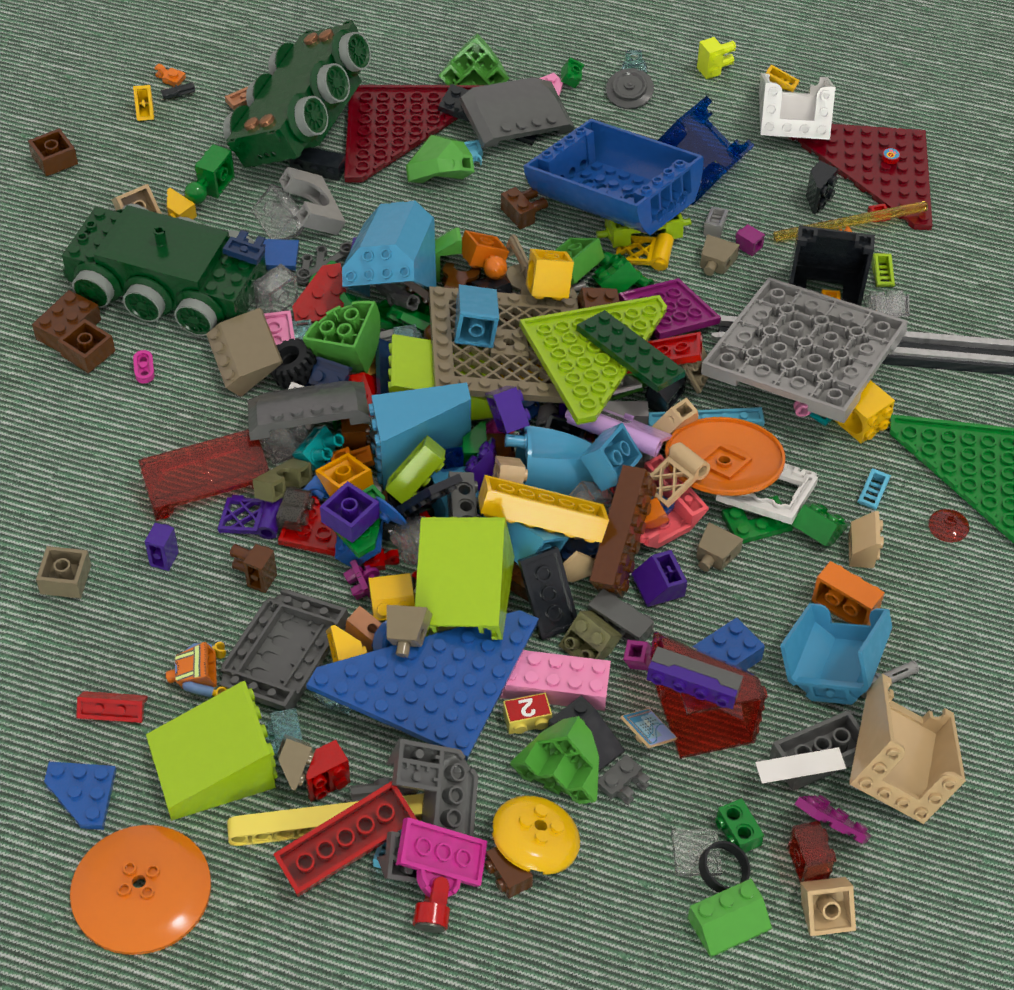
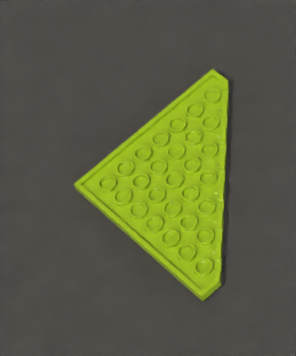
[519,295,667,425]

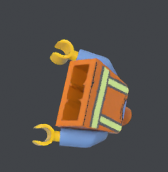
[166,642,227,698]

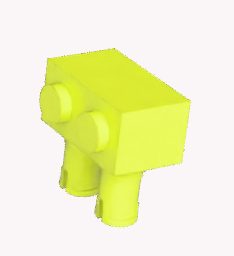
[697,37,736,79]

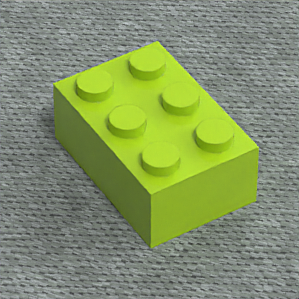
[385,435,446,504]

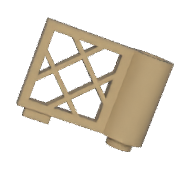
[648,442,710,508]

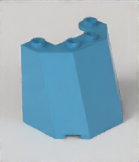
[780,603,892,705]

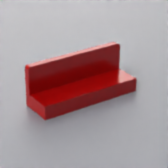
[76,691,148,723]

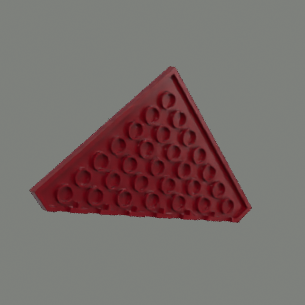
[344,85,484,183]
[789,123,933,231]

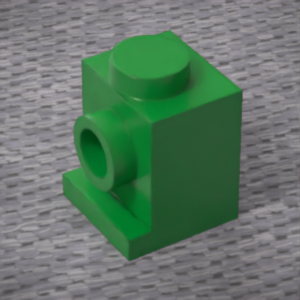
[561,57,584,88]

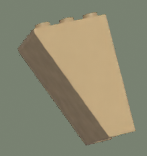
[849,674,966,824]

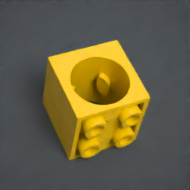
[526,249,574,301]
[834,380,895,443]

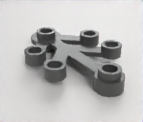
[295,242,352,285]

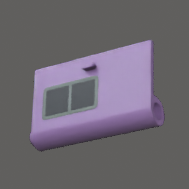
[565,408,672,457]

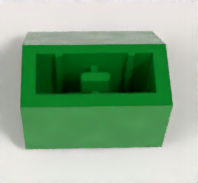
[592,253,641,293]
[792,503,849,546]

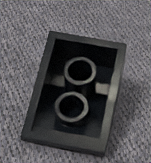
[548,696,625,773]

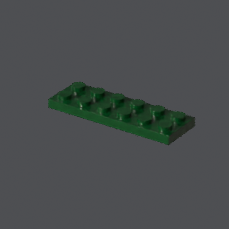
[576,310,686,392]

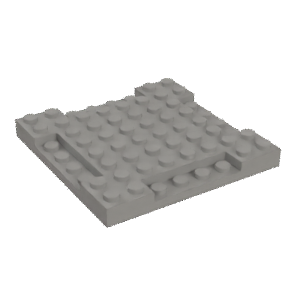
[701,277,908,423]

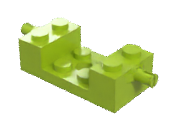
[596,213,691,248]

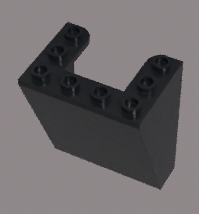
[788,225,875,306]

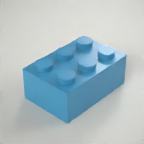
[580,423,643,491]

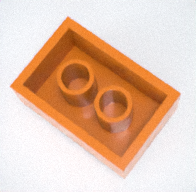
[811,561,885,625]

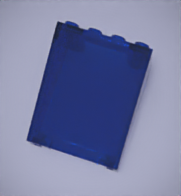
[657,96,755,205]

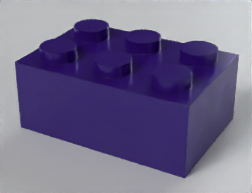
[485,386,531,434]

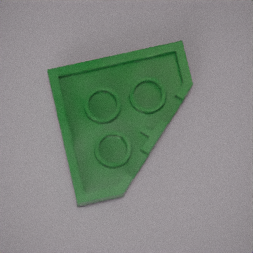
[333,484,385,558]

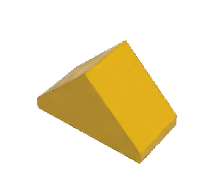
[133,85,154,121]

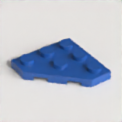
[44,762,116,830]

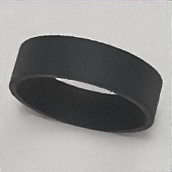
[699,841,751,893]

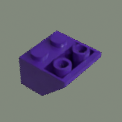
[464,438,497,492]
[631,550,687,607]

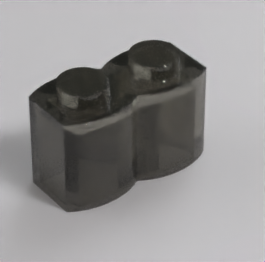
[276,487,315,532]

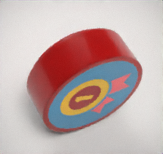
[882,148,900,164]

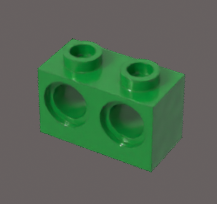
[715,798,764,853]

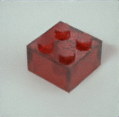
[787,821,836,882]

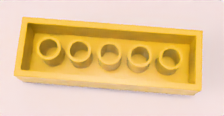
[478,475,609,543]

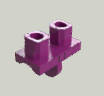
[343,560,380,600]

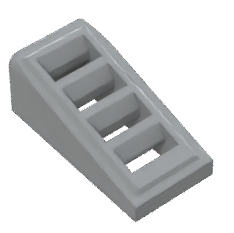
[703,207,729,238]

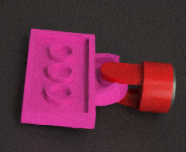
[396,817,487,933]

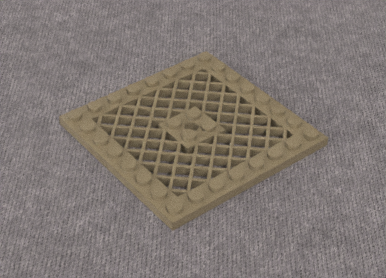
[428,286,578,404]

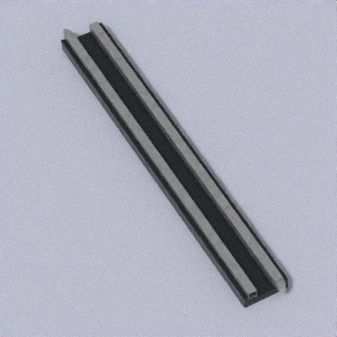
[711,315,1014,376]

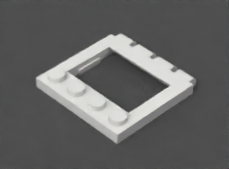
[716,463,818,525]

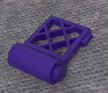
[218,495,286,539]

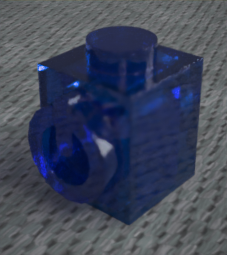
[441,446,464,469]

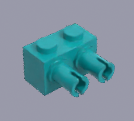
[292,425,344,471]

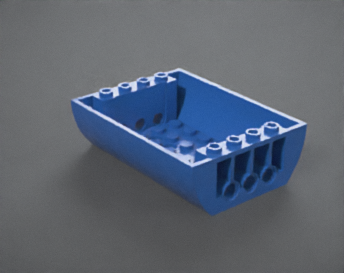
[524,119,703,235]

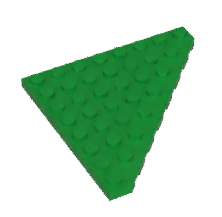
[889,414,1014,543]

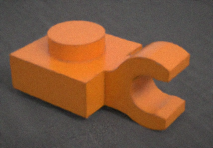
[154,64,186,87]

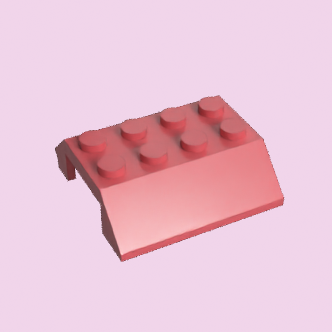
[598,454,709,549]

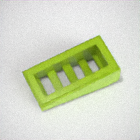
[871,253,895,287]

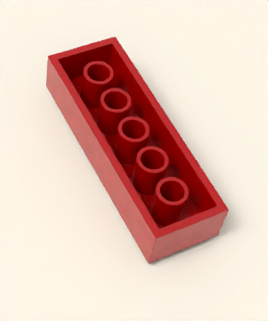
[273,781,417,897]

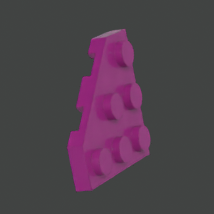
[795,795,872,844]

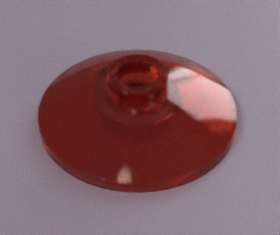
[928,509,969,543]

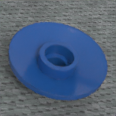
[374,496,407,526]

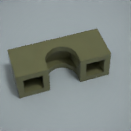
[253,458,312,503]

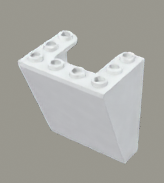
[759,73,835,140]

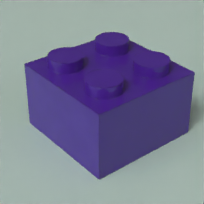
[320,481,380,543]

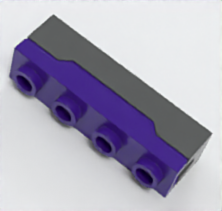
[647,646,743,709]

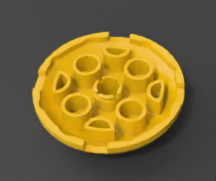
[492,795,580,874]

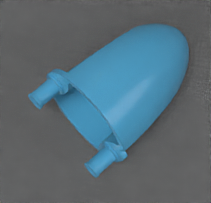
[505,426,600,499]

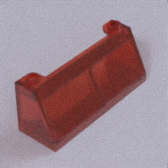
[138,429,269,520]

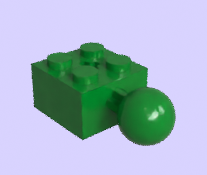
[184,144,235,204]

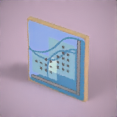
[621,708,677,748]

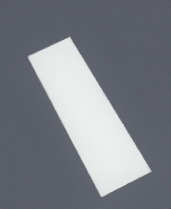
[755,747,846,784]

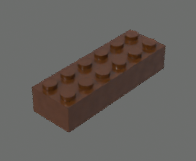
[589,465,657,598]

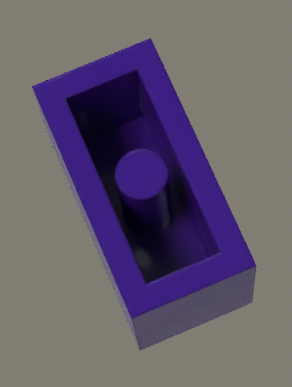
[144,523,179,571]

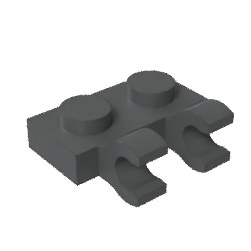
[598,754,650,805]

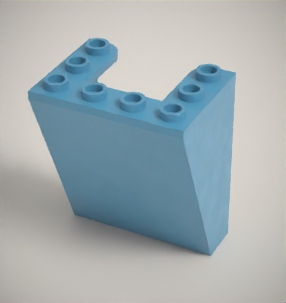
[368,382,471,492]

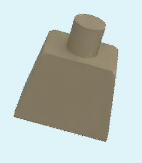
[700,234,739,276]
[696,522,743,572]
[387,605,432,657]

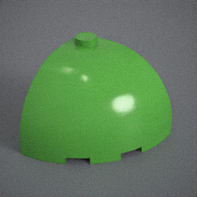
[303,301,380,373]

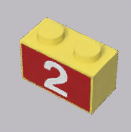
[503,693,552,734]

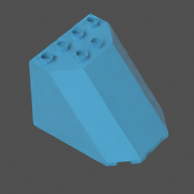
[342,201,436,297]

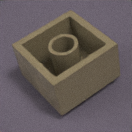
[36,546,91,599]

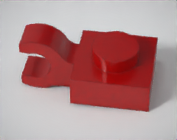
[364,549,400,571]

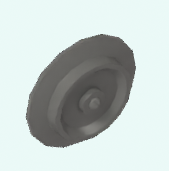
[606,68,654,109]

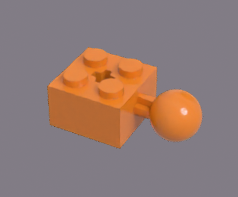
[462,230,510,280]

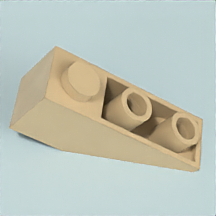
[652,398,698,447]

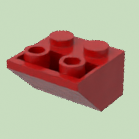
[306,740,351,802]

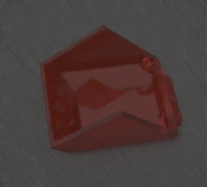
[650,632,767,759]

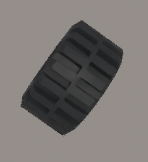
[270,338,317,389]

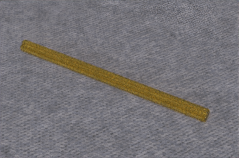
[773,201,928,242]

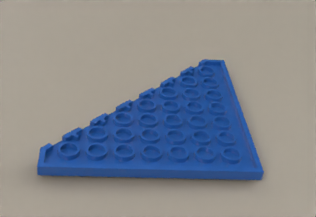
[306,610,539,760]

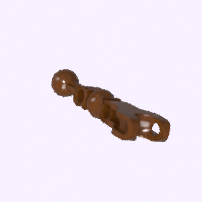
[424,262,481,340]

